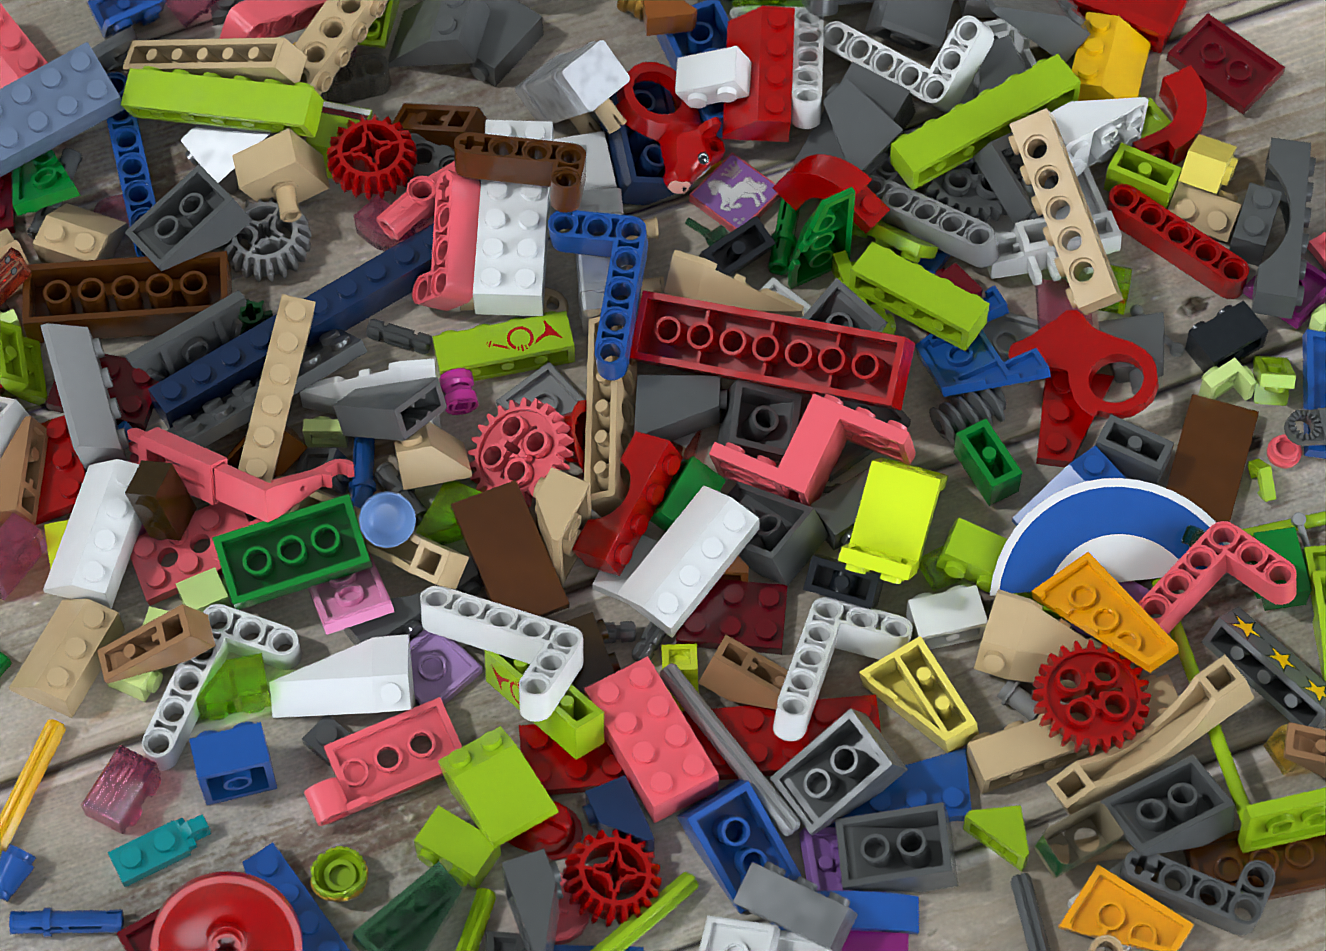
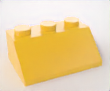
[1072,12,1151,101]

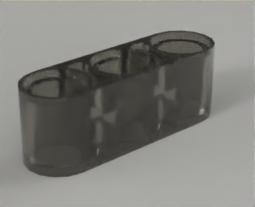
[320,53,391,104]

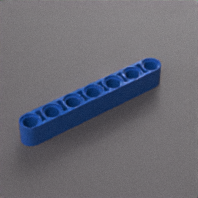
[106,72,156,257]

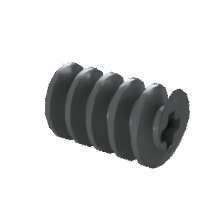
[929,387,1006,445]

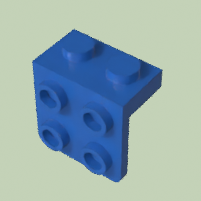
[87,0,166,38]

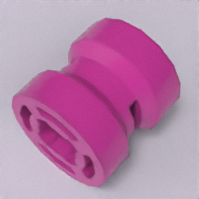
[439,368,479,415]

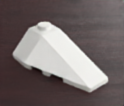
[300,359,441,428]
[269,634,416,718]

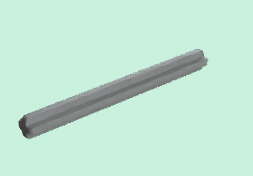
[660,663,800,836]

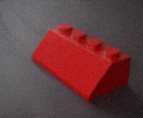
[722,6,795,142]

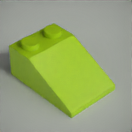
[438,726,558,848]

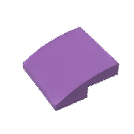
[799,827,887,892]

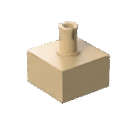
[232,128,330,222]

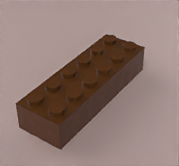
[22,251,232,343]

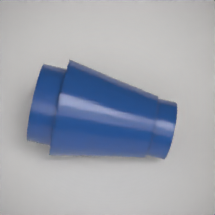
[0,844,36,902]

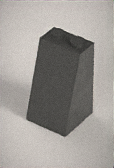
[864,0,953,54]
[793,62,916,165]

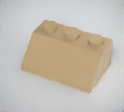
[533,467,592,586]
[9,598,125,718]

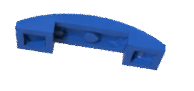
[771,891,919,934]

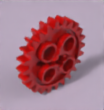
[1031,639,1151,755]

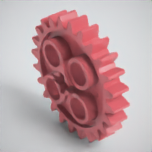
[468,397,574,507]

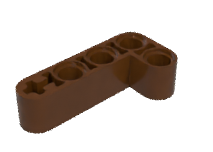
[454,132,586,212]

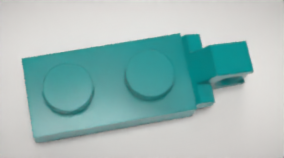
[107,814,211,887]

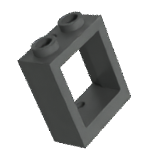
[973,132,1065,225]

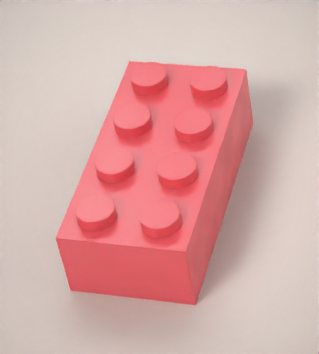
[584,656,719,823]

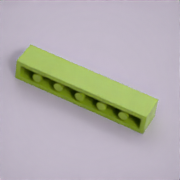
[890,54,1081,191]
[120,66,324,138]

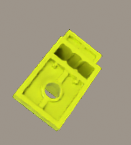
[838,457,949,584]

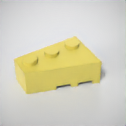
[859,636,979,753]

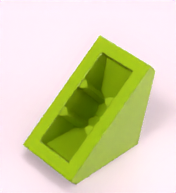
[963,805,1029,872]

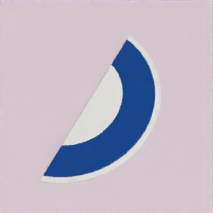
[990,478,1230,596]

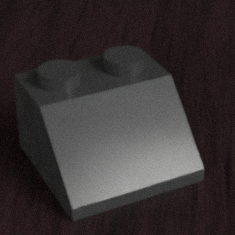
[717,379,802,462]

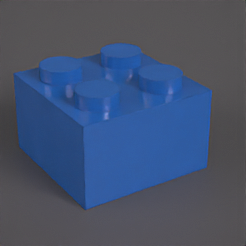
[189,722,277,806]

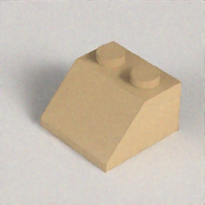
[32,203,128,263]
[393,422,472,490]

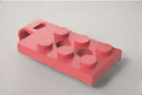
[130,501,263,606]
[304,697,462,826]

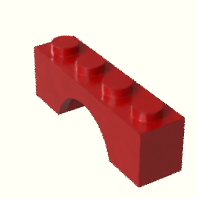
[572,431,683,576]

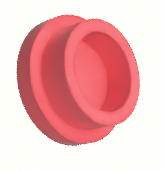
[1266,434,1302,468]

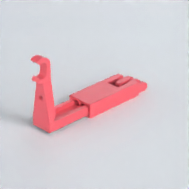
[127,427,354,523]

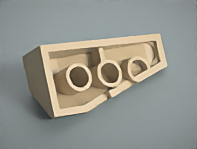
[664,250,804,318]
[974,589,1124,688]

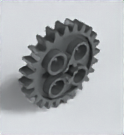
[918,154,1023,223]

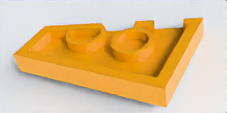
[1058,864,1194,951]

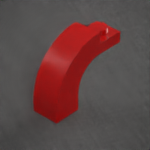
[1132,65,1207,165]
[773,154,891,234]

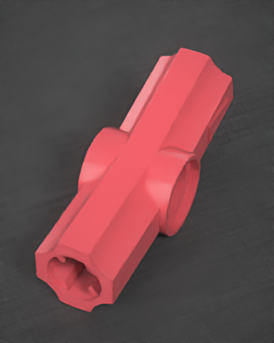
[377,161,456,240]

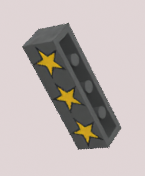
[1201,606,1326,729]

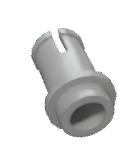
[997,680,1039,721]

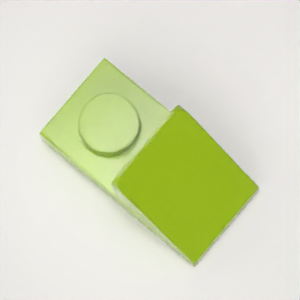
[1253,356,1296,406]

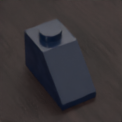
[582,775,655,853]

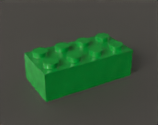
[212,494,373,610]

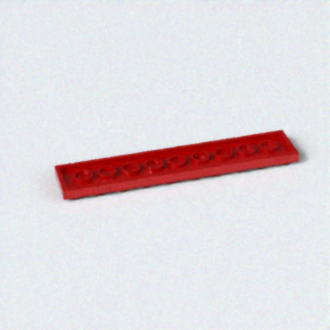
[519,694,881,795]

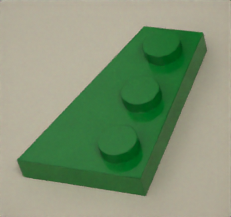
[13,149,81,216]

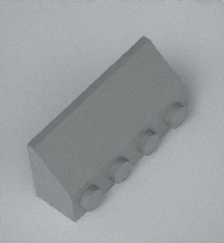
[40,323,129,472]

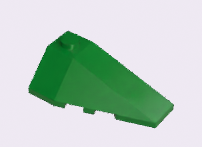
[788,187,855,289]

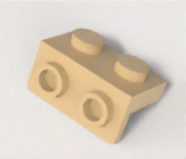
[1168,182,1243,243]

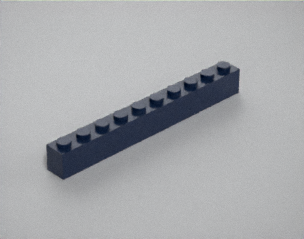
[148,223,434,429]

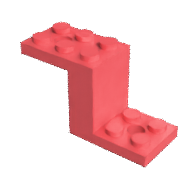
[709,393,916,506]

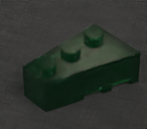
[352,861,463,951]

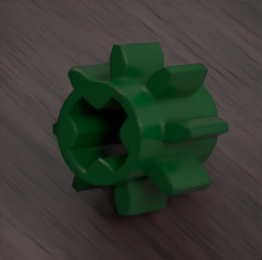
[238,299,273,335]

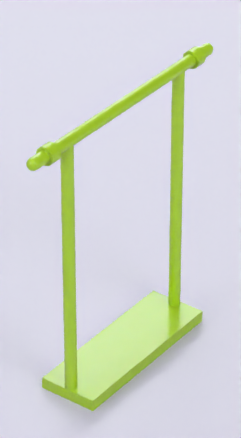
[1150,511,1326,853]

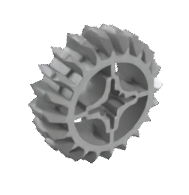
[221,198,311,283]

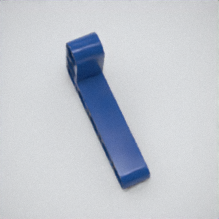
[548,210,648,381]

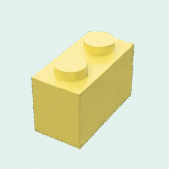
[1178,134,1239,194]

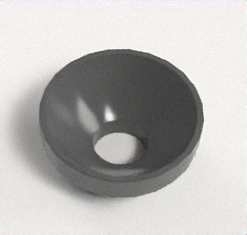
[92,27,138,73]

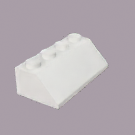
[43,459,142,609]
[616,486,759,638]

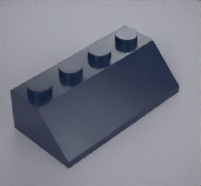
[598,81,693,205]

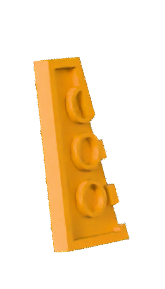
[1031,552,1179,673]

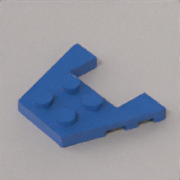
[915,285,1051,397]

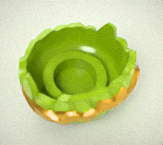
[310,846,368,902]

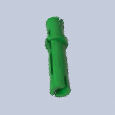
[767,198,800,275]

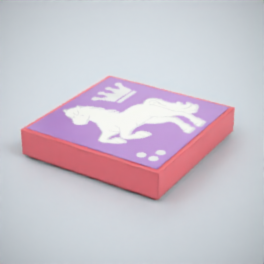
[689,153,781,232]

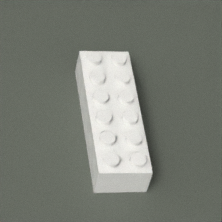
[473,120,554,316]

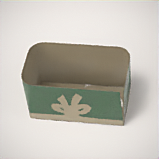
[1034,802,1124,879]

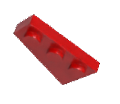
[1036,370,1115,468]
[29,415,86,527]

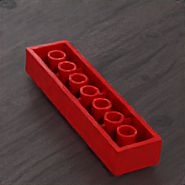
[630,290,915,411]

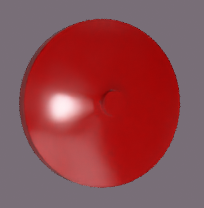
[151,871,302,951]

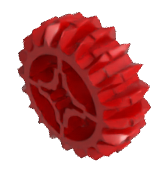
[327,114,417,200]
[562,829,662,928]

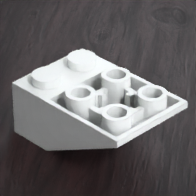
[1051,97,1149,176]

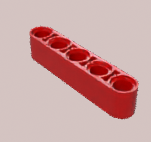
[1106,184,1249,299]

